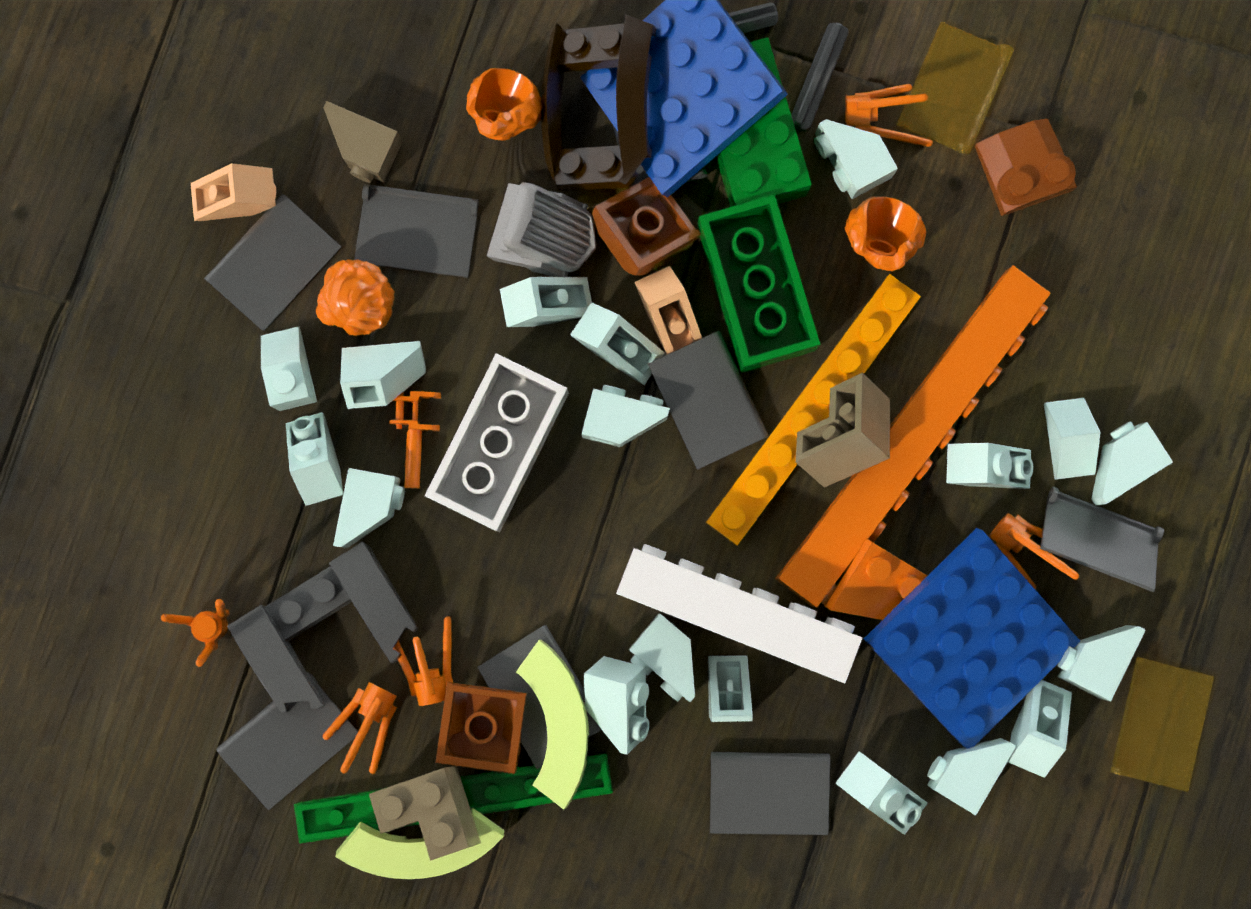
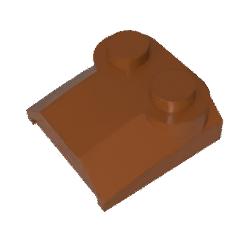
[975,118,1077,216]
[592,177,701,276]
[435,682,527,774]

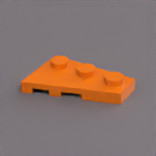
[825,538,927,620]

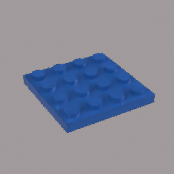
[580,0,788,197]
[863,528,1080,749]

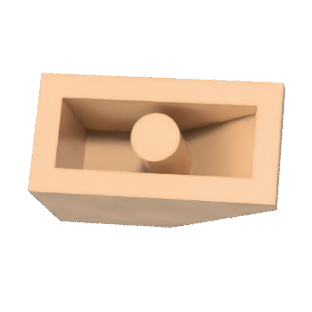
[191,163,276,221]
[635,266,702,355]

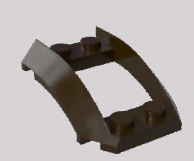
[541,15,657,191]

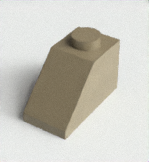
[323,101,403,183]

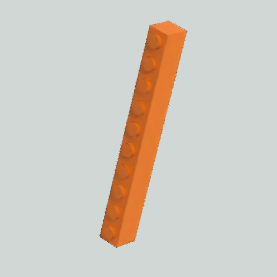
[775,265,1051,608]

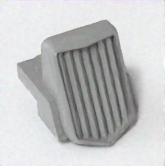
[487,182,596,277]

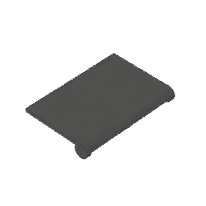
[354,184,479,278]
[204,194,342,332]
[648,331,769,470]
[1040,487,1164,592]
[478,625,602,769]
[216,672,358,810]
[710,752,830,835]

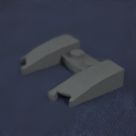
[227,542,418,713]

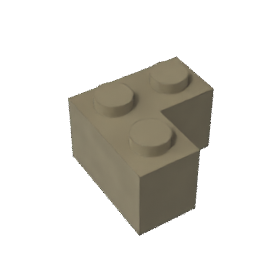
[796,372,890,488]
[369,766,481,861]

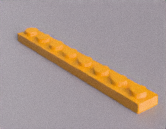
[705,274,921,546]

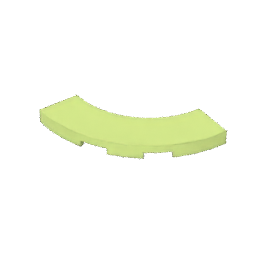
[516,640,589,809]
[335,808,504,879]

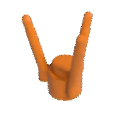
[845,84,933,147]
[989,513,1079,590]
[161,599,230,667]
[393,616,453,706]
[323,682,397,774]

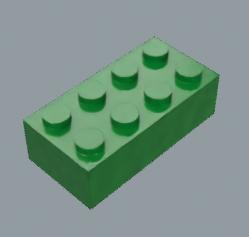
[716,37,812,207]
[697,194,821,373]

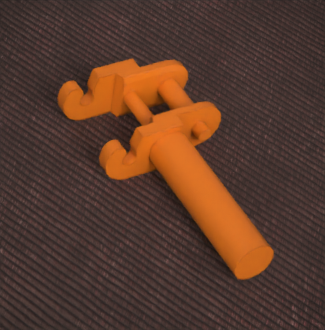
[390,391,441,489]

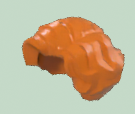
[466,68,543,141]
[845,197,926,271]
[316,259,394,336]

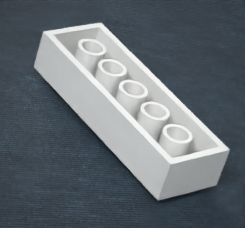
[616,544,862,684]

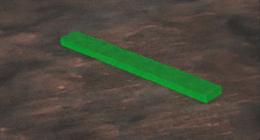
[294,752,613,844]

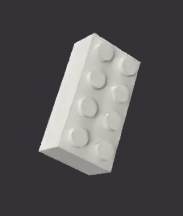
[425,353,569,532]

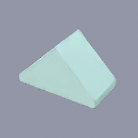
[1044,398,1101,480]
[708,656,753,722]

